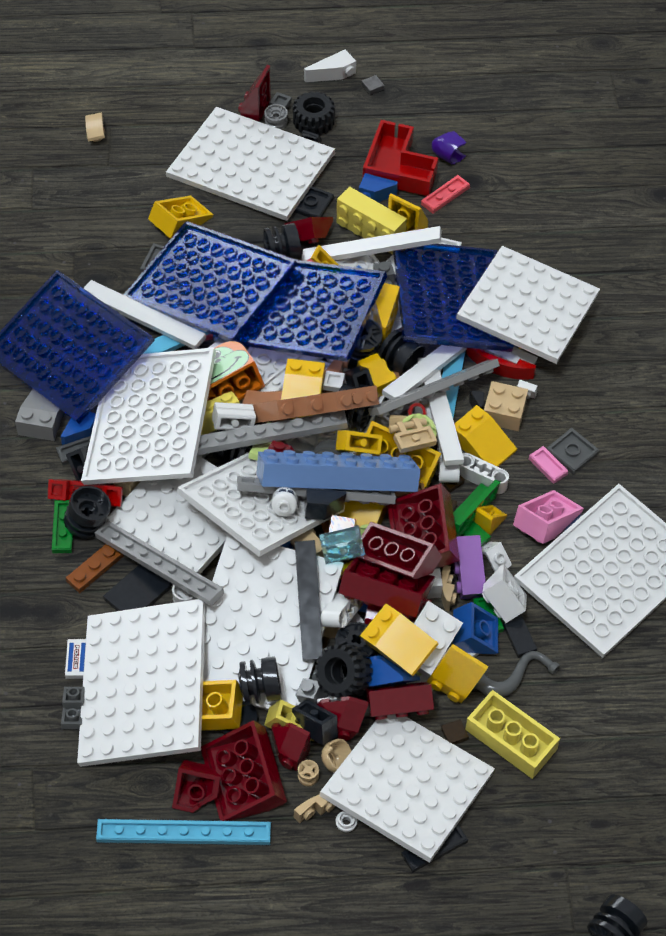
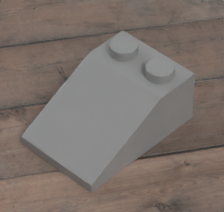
[15,388,70,441]

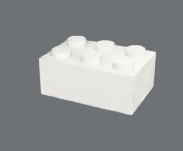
[414,601,463,678]

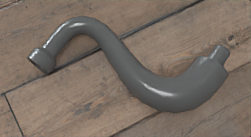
[474,651,561,697]

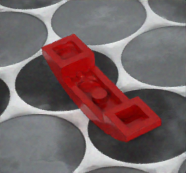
[466,339,536,380]
[47,479,123,507]

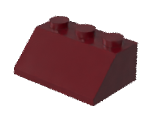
[365,681,434,720]

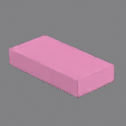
[528,446,568,484]

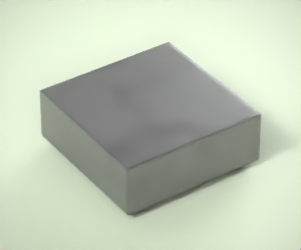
[362,75,384,95]

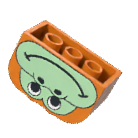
[207,341,265,401]

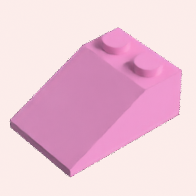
[513,490,584,544]

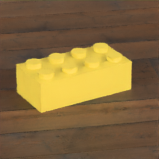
[336,187,407,255]
[465,690,560,779]

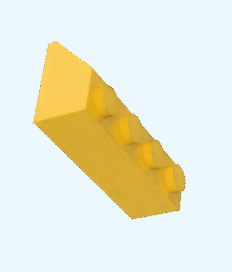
[356,421,442,488]

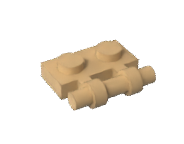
[388,417,437,453]

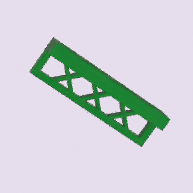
[453,479,500,537]

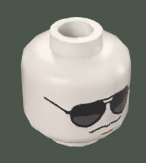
[271,487,298,517]

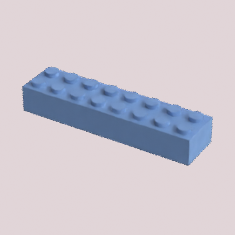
[256,449,420,492]

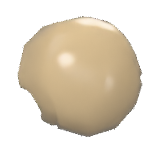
[321,739,351,772]

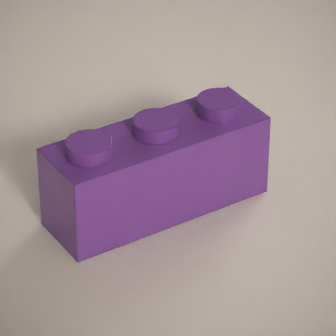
[453,535,485,599]

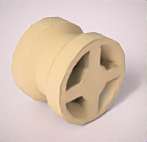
[298,760,319,786]

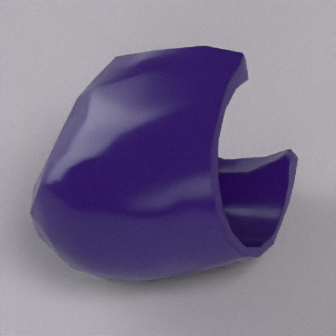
[431,131,466,164]

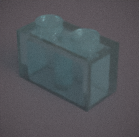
[319,525,365,564]

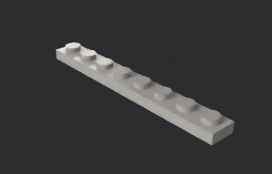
[368,359,500,418]
[197,410,348,455]
[237,476,396,506]
[94,521,224,606]

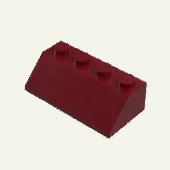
[350,522,442,579]

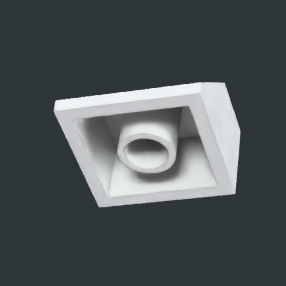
[482,564,527,623]

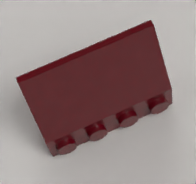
[388,483,460,567]
[338,557,435,618]
[201,720,287,821]

